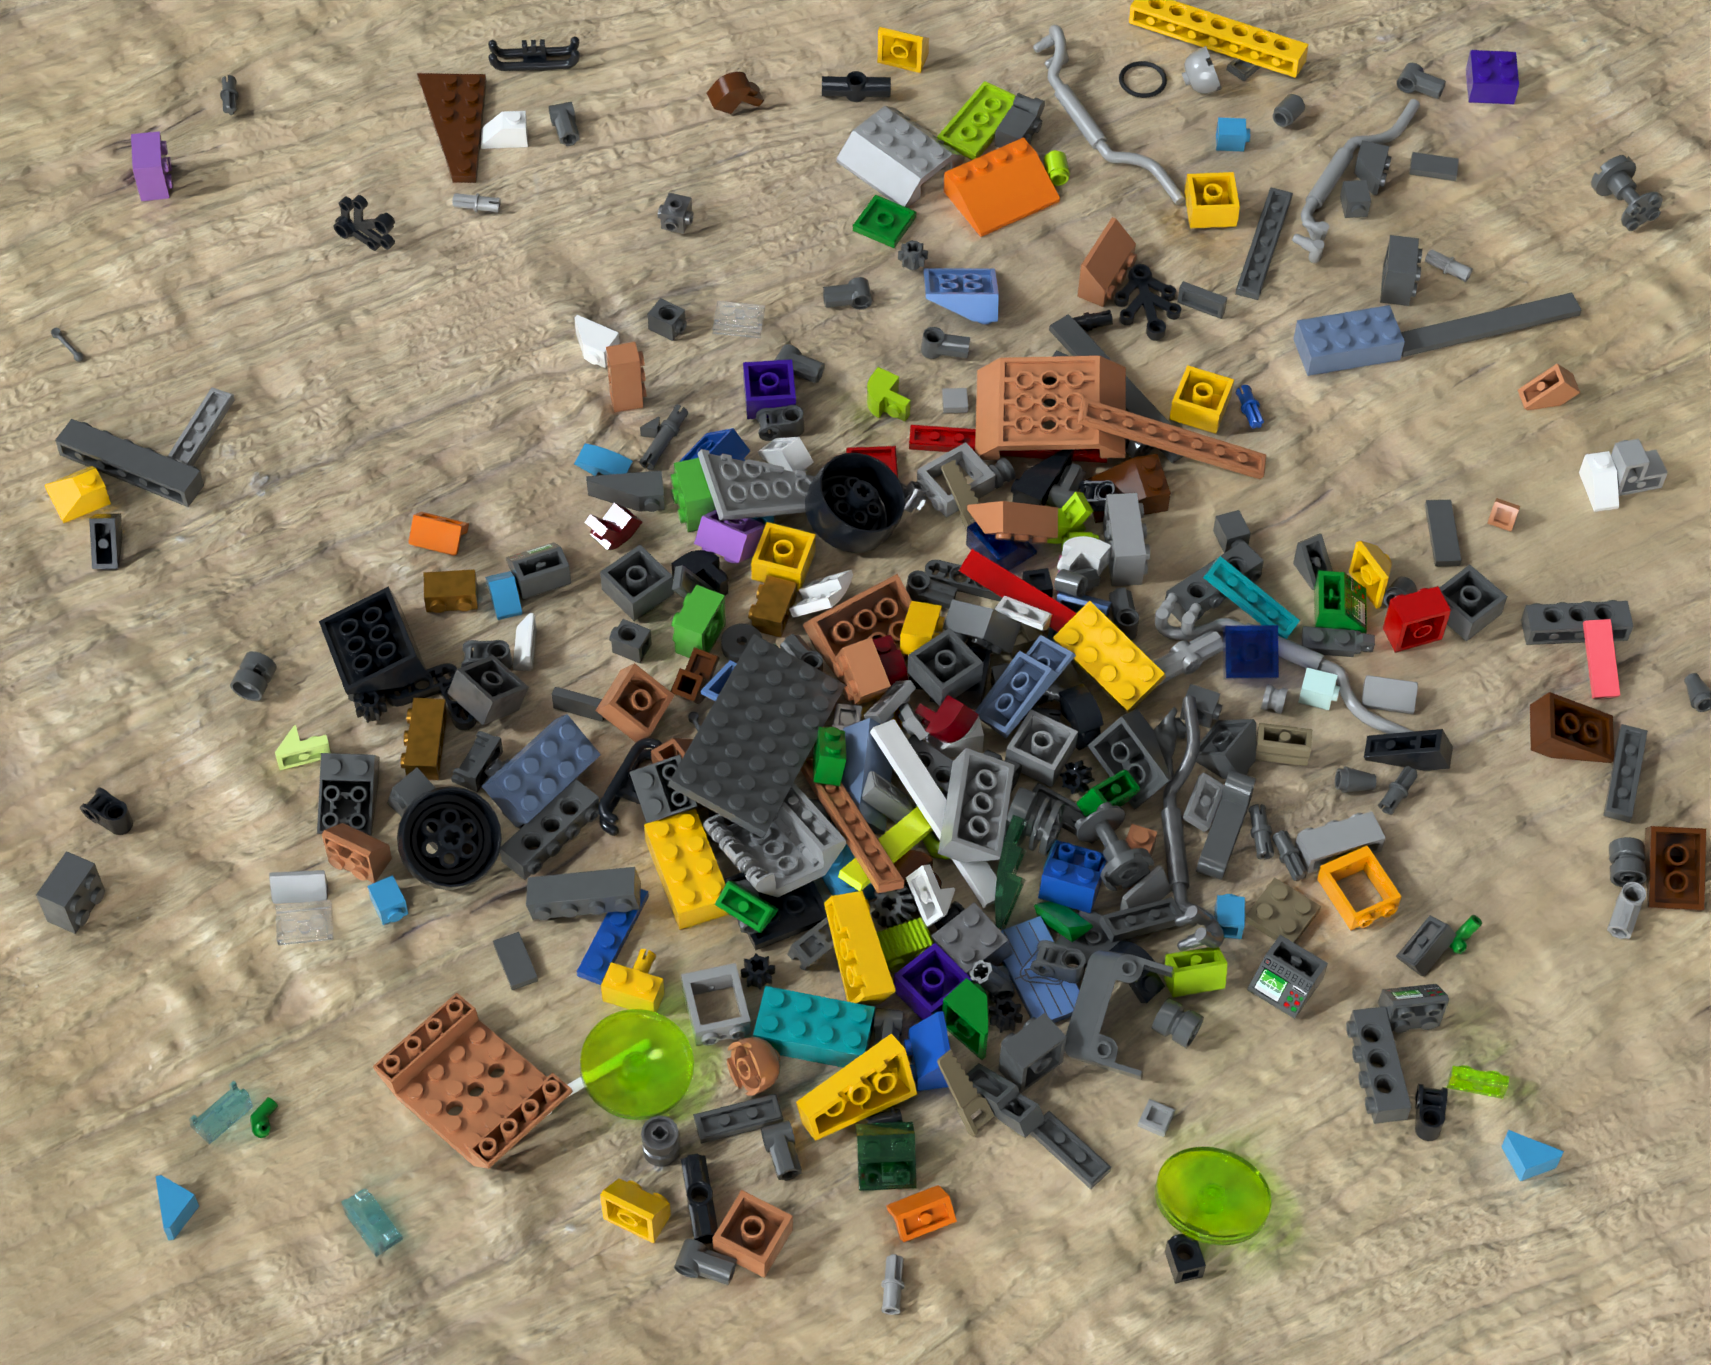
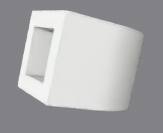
[1057,536,1111,576]

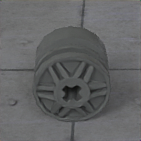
[1003,787,1065,856]

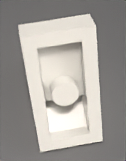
[906,865,955,927]

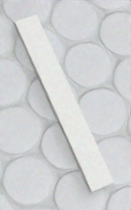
[870,719,1008,908]

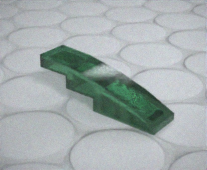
[995,815,1027,930]

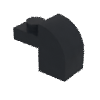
[671,550,729,596]
[1059,684,1104,750]
[1109,941,1165,1003]

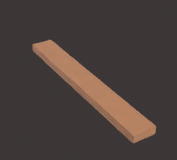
[1078,398,1266,480]
[800,757,904,893]

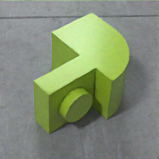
[867,367,911,421]
[1047,492,1093,544]

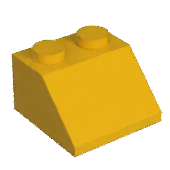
[600,1178,671,1243]

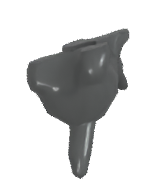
[1153,707,1186,778]

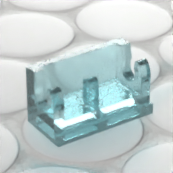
[189,1080,253,1145]
[341,1189,403,1257]

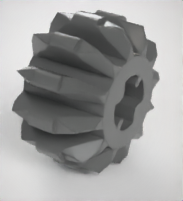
[870,886,917,928]

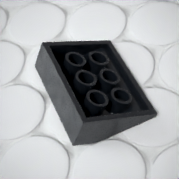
[319,586,428,695]

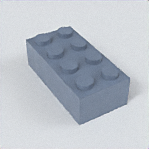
[1293,305,1405,376]
[482,714,601,827]

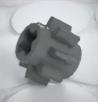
[898,240,928,270]

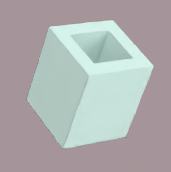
[1298,668,1340,710]

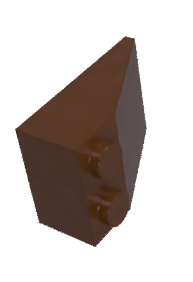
[1086,454,1171,523]
[1530,692,1614,763]
[1645,826,1706,910]

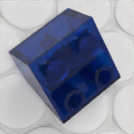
[966,522,1037,571]

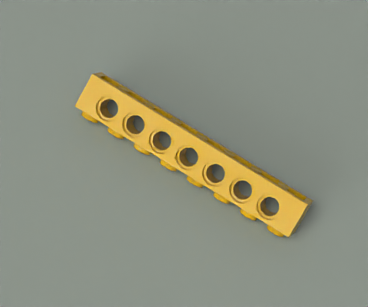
[1129,0,1309,78]

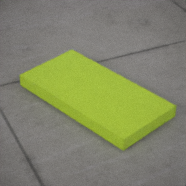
[937,81,1016,160]

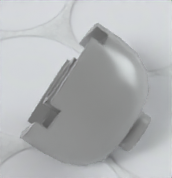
[1182,46,1222,94]

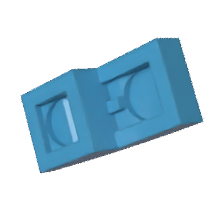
[574,443,633,476]

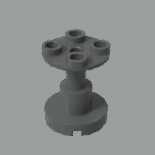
[1591,155,1663,231]
[1074,802,1154,891]

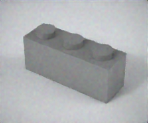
[1295,812,1385,874]

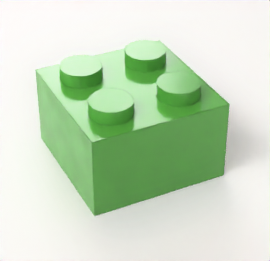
[670,458,716,532]
[672,585,726,658]

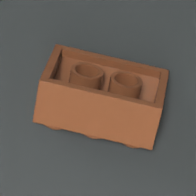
[1077,217,1137,307]
[967,501,1058,544]

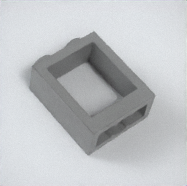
[916,442,996,518]
[681,963,751,1046]

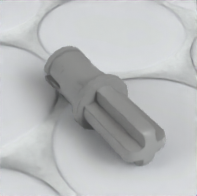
[452,193,501,213]
[1425,250,1473,282]
[881,1254,905,1315]

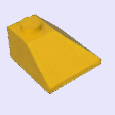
[877,27,929,73]
[44,466,111,523]
[1349,540,1392,609]

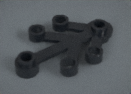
[333,195,395,251]
[1114,264,1181,341]

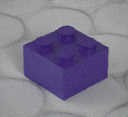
[1466,50,1519,104]
[743,359,796,419]
[893,943,973,1020]

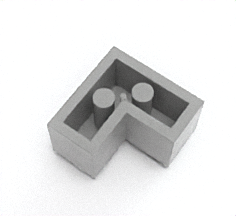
[1611,439,1668,496]

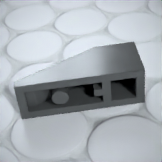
[586,471,665,512]

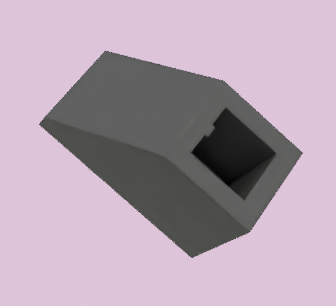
[1354,140,1392,195]

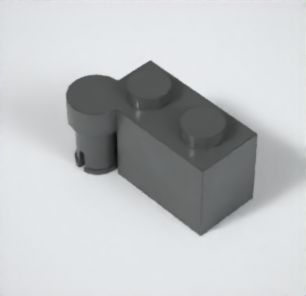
[995,93,1045,148]

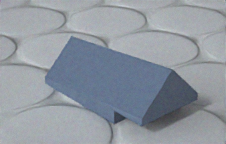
[975,635,1076,738]
[832,718,893,834]

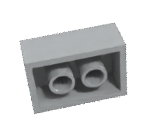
[1103,493,1150,586]

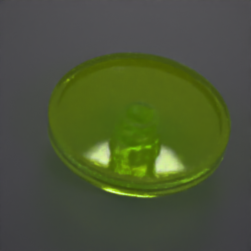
[580,1009,694,1120]
[1155,1147,1272,1245]

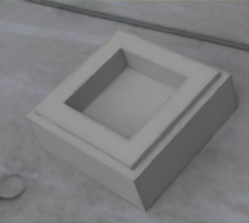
[942,388,968,413]
[1138,1099,1175,1137]

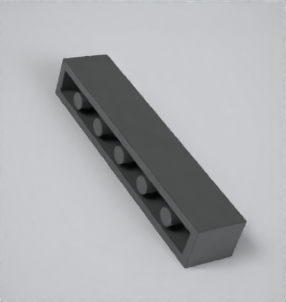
[55,419,204,507]

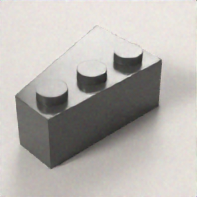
[387,768,471,850]

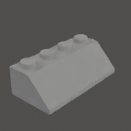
[938,748,1015,862]

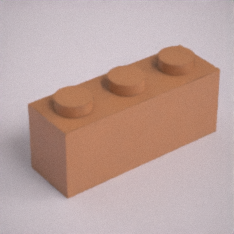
[606,342,647,413]

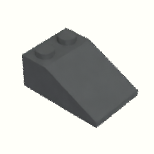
[1088,709,1172,810]

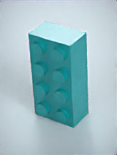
[753,986,875,1068]

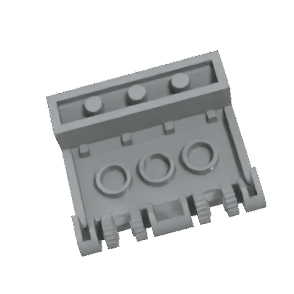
[836,106,965,208]
[703,782,846,897]

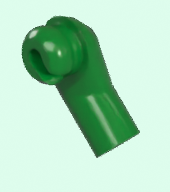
[1449,915,1482,954]

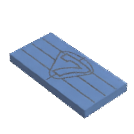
[1001,916,1079,1023]

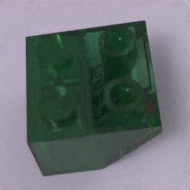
[855,1122,916,1191]

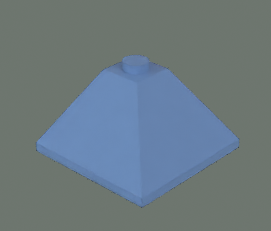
[924,268,999,324]

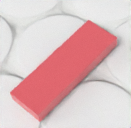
[1583,619,1620,699]

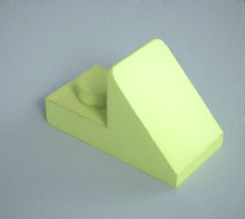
[275,725,331,770]

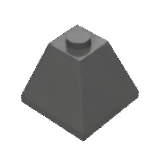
[1196,719,1256,779]

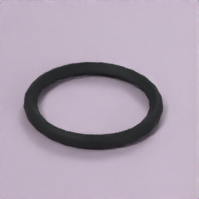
[1119,61,1167,98]

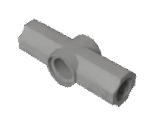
[1153,630,1224,685]

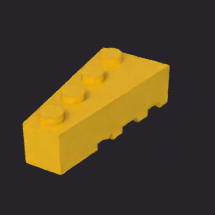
[824,891,896,1006]
[796,1033,918,1141]

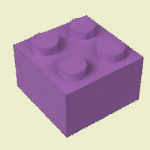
[131,131,173,201]
[694,510,766,564]

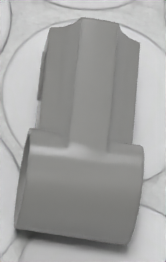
[1607,882,1646,939]

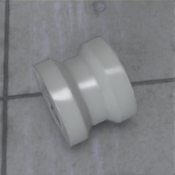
[1261,684,1288,714]

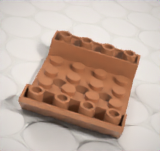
[975,356,1126,460]
[373,993,573,1169]

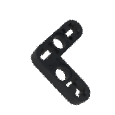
[385,663,477,731]

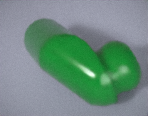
[250,1097,278,1138]

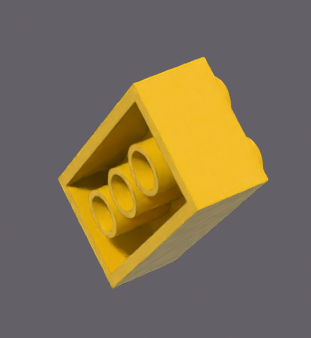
[1053,601,1166,713]
[644,809,729,930]

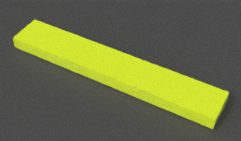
[838,806,933,891]

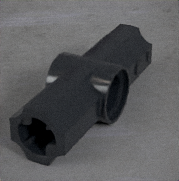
[822,71,891,102]
[681,1154,718,1244]

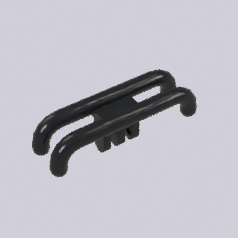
[488,36,580,71]
[598,738,662,836]

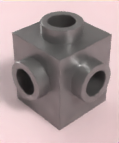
[658,193,694,234]

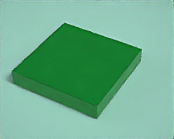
[853,195,917,248]

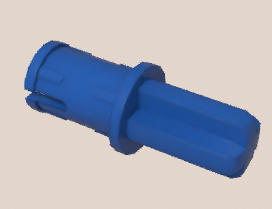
[1236,385,1264,429]

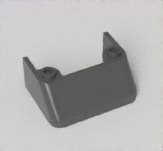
[1065,950,1174,1080]

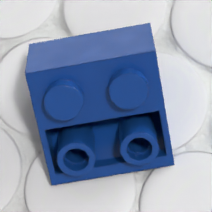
[1038,840,1107,913]

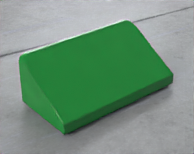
[714,881,778,933]
[1034,902,1093,943]

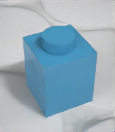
[1216,117,1250,152]
[367,875,408,925]
[1214,894,1245,939]

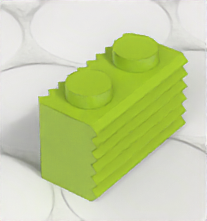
[877,917,934,972]

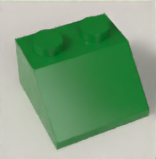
[942,978,988,1060]

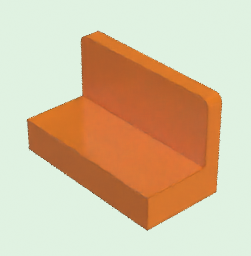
[409,512,469,555]
[886,1185,957,1242]

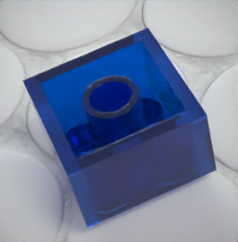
[1223,625,1279,680]

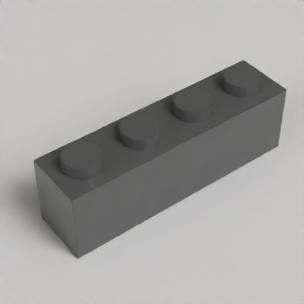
[526,867,641,920]

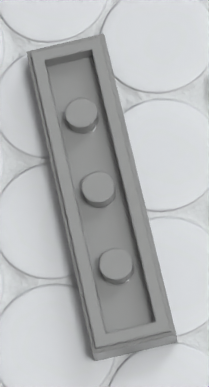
[168,387,235,465]

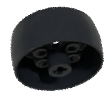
[805,453,905,553]
[397,786,502,890]

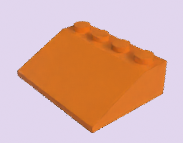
[944,137,1060,237]

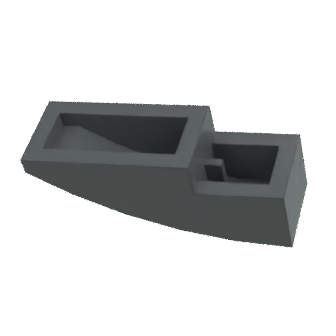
[966,1063,1045,1138]

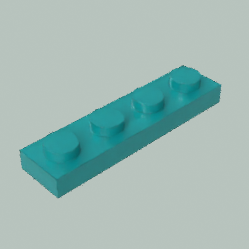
[1203,556,1300,639]

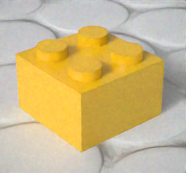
[1184,172,1240,228]
[1169,365,1234,434]
[751,522,816,591]

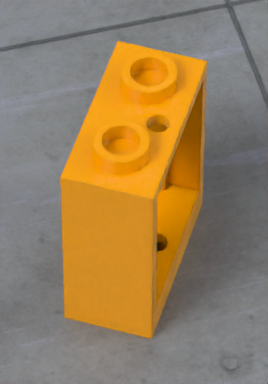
[1317,845,1402,931]

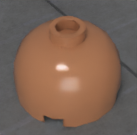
[727,1037,780,1096]

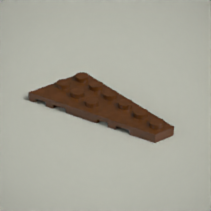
[417,73,486,183]

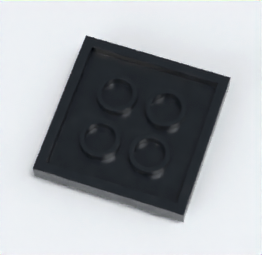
[724,872,827,951]

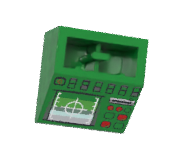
[1314,570,1367,634]

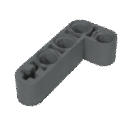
[1196,770,1256,880]

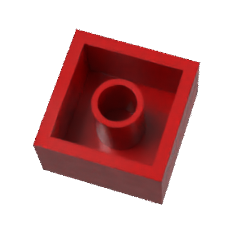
[1383,586,1451,653]

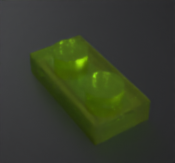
[1447,1065,1509,1099]

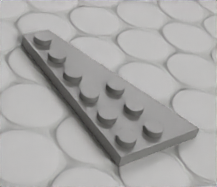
[698,449,843,521]

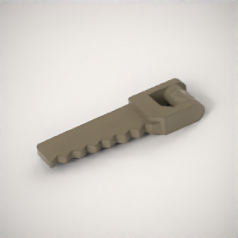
[941,460,984,541]
[937,1050,994,1137]

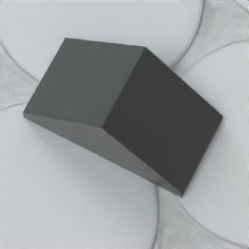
[1293,533,1333,590]

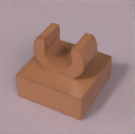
[1487,498,1520,532]

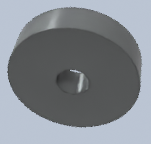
[721,623,762,663]

